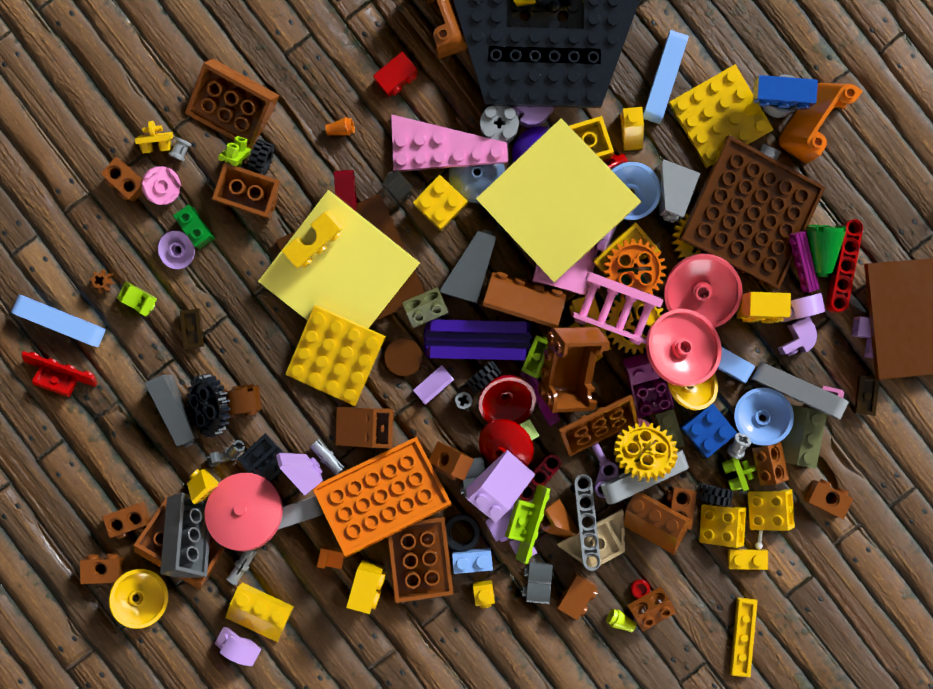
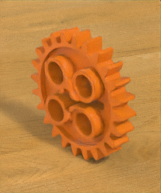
[603,238,666,301]

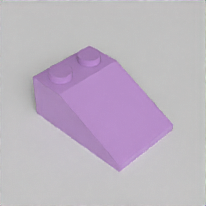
[466,450,535,523]

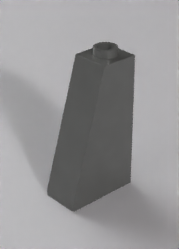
[440,229,497,304]
[145,375,199,448]

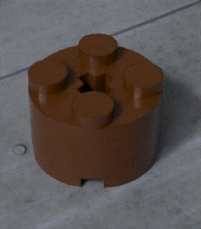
[223,384,262,418]

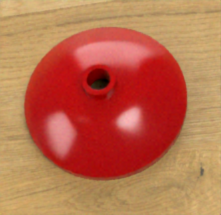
[478,375,536,424]
[479,419,534,466]

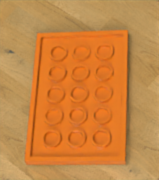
[312,437,452,558]

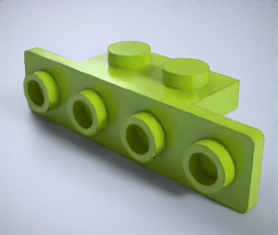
[505,484,550,564]

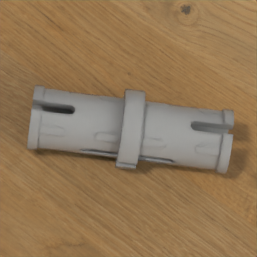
[310,439,344,476]
[226,549,257,585]

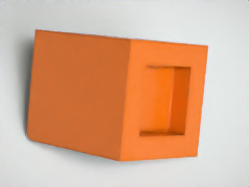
[317,545,344,569]

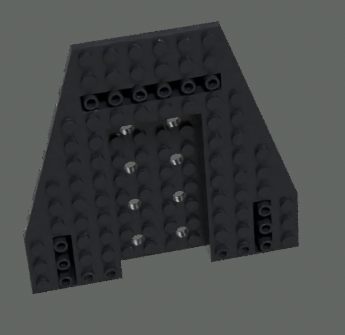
[453,0,640,108]

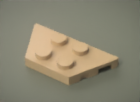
[557,509,625,567]

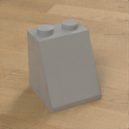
[656,159,700,223]

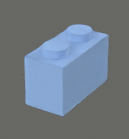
[452,547,493,574]

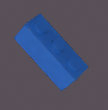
[753,75,818,110]

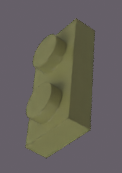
[654,409,685,448]

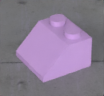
[276,453,323,495]

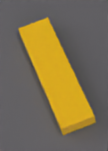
[730,597,757,678]

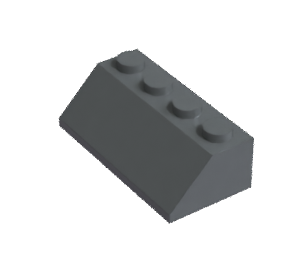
[160,493,210,578]

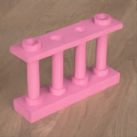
[571,271,663,345]

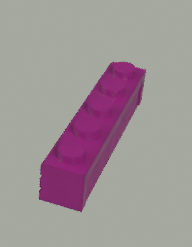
[789,231,819,293]
[520,372,561,426]

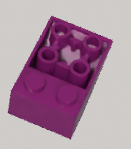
[622,352,674,418]

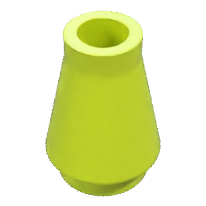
[606,609,636,633]

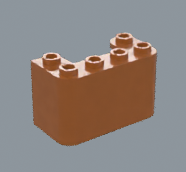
[538,327,610,413]

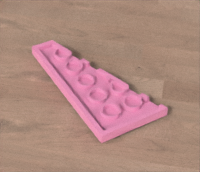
[391,114,508,172]

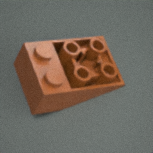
[335,407,394,448]

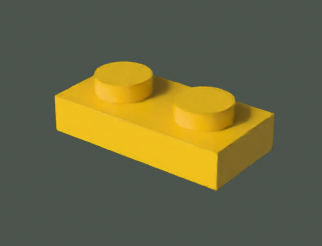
[728,549,768,570]

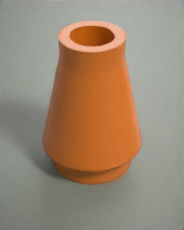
[325,117,355,136]

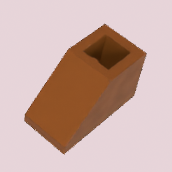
[540,499,579,539]

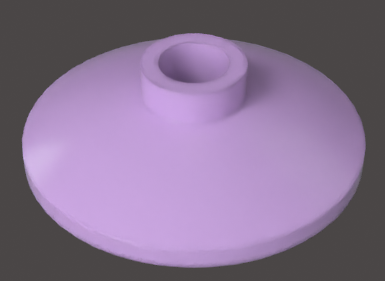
[158,231,195,269]

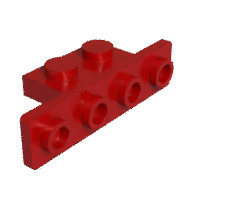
[21,351,97,397]

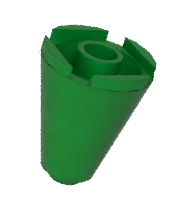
[806,225,846,277]

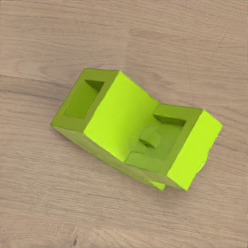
[116,282,157,316]

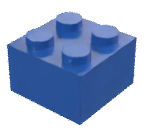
[679,403,737,458]

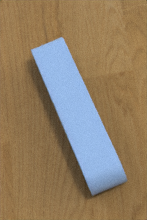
[643,30,689,124]
[11,295,106,347]
[717,347,755,384]

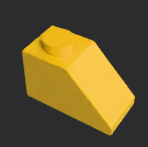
[620,107,644,151]

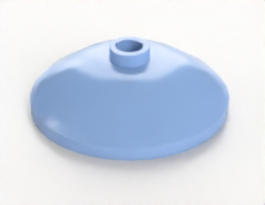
[612,162,661,220]
[734,388,794,446]

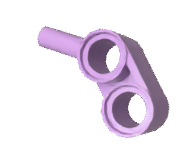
[591,443,618,498]

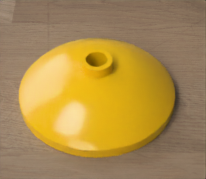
[667,373,718,411]
[109,569,168,629]

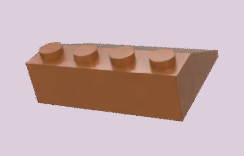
[185,59,280,150]
[557,395,639,457]
[133,497,226,590]
[387,517,454,603]

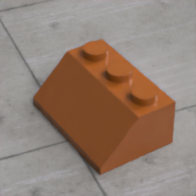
[212,162,280,220]
[624,492,692,555]

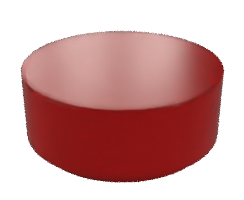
[630,579,650,599]

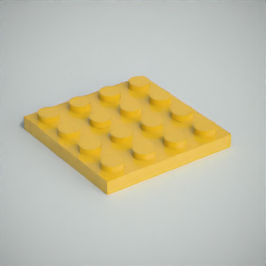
[668,64,774,169]
[285,305,386,406]

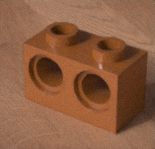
[100,157,143,202]
[752,442,789,486]
[666,486,697,530]
[102,501,150,539]
[628,586,676,632]

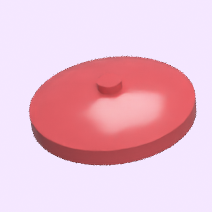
[664,254,743,328]
[646,309,722,387]
[205,473,283,551]

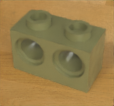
[402,287,448,328]

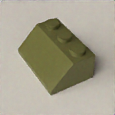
[780,405,827,469]

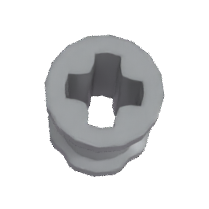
[168,137,192,162]
[455,392,472,409]
[727,433,751,459]

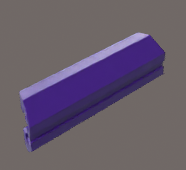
[423,320,533,360]

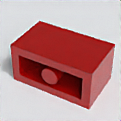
[373,51,418,97]

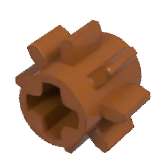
[89,269,115,293]

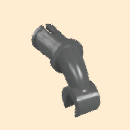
[207,440,245,467]

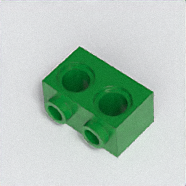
[173,204,216,249]

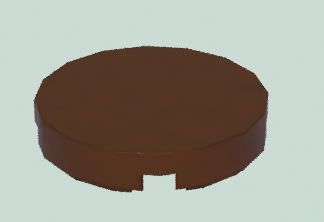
[385,338,423,376]

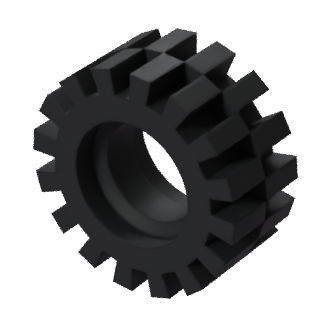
[247,139,275,175]
[465,360,501,394]
[696,483,734,506]

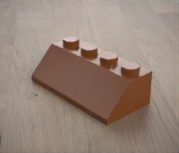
[482,272,566,328]

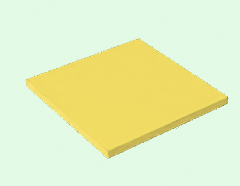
[476,118,641,283]
[258,190,420,329]

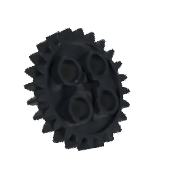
[186,374,231,437]

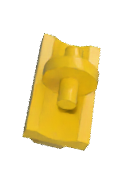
[135,121,174,154]

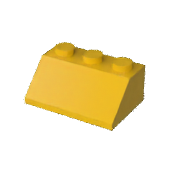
[226,582,294,642]

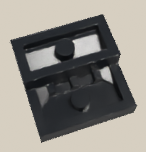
[237,433,285,483]

